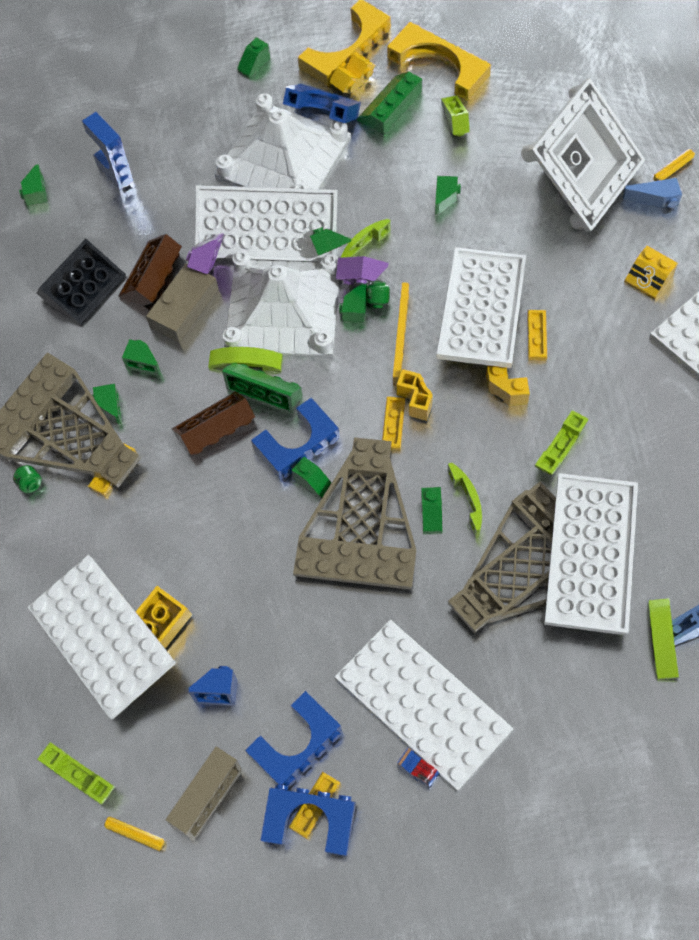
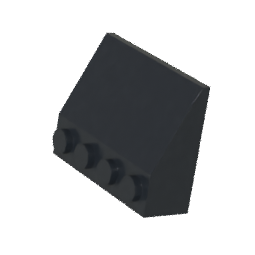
[36,238,126,325]

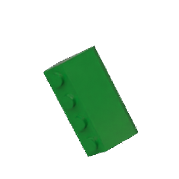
[357,71,422,135]
[222,363,303,414]

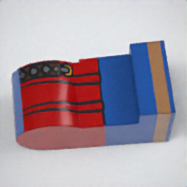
[397,748,439,788]

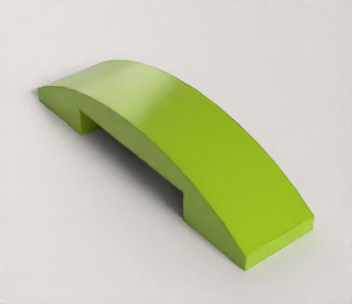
[341,219,391,258]
[208,347,283,372]
[535,410,589,476]
[447,462,482,538]
[649,598,679,680]
[37,742,115,805]

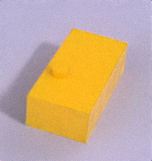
[136,586,192,648]

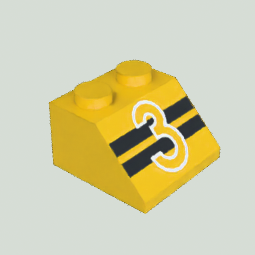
[624,246,678,300]

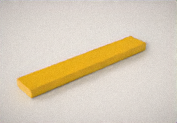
[393,282,409,386]

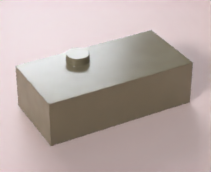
[146,263,219,343]
[165,746,242,842]

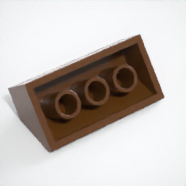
[118,234,182,306]
[171,392,255,455]

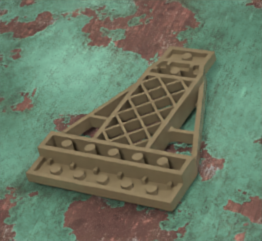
[0,352,141,488]
[293,437,416,590]
[448,481,556,633]

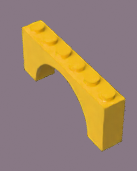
[298,0,391,87]
[387,22,491,101]

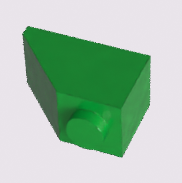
[237,37,270,78]
[19,164,47,206]
[435,176,461,215]
[310,227,352,256]
[339,283,367,323]
[122,339,161,375]
[91,383,122,425]
[292,457,332,500]
[421,487,443,533]

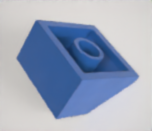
[188,666,238,705]

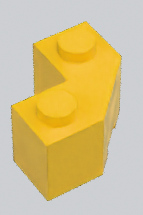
[329,54,376,94]
[486,365,530,406]
[397,369,433,421]

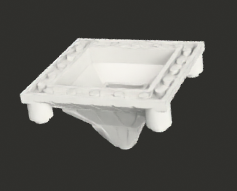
[521,78,645,232]
[214,93,351,189]
[223,250,340,358]

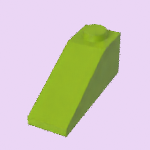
[441,95,470,136]

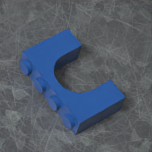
[283,83,361,123]
[82,112,133,190]
[251,398,340,480]
[245,691,342,788]
[260,784,356,856]

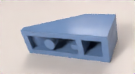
[623,178,682,208]
[672,605,699,645]

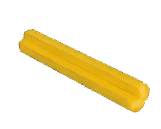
[653,149,695,181]
[104,816,165,851]

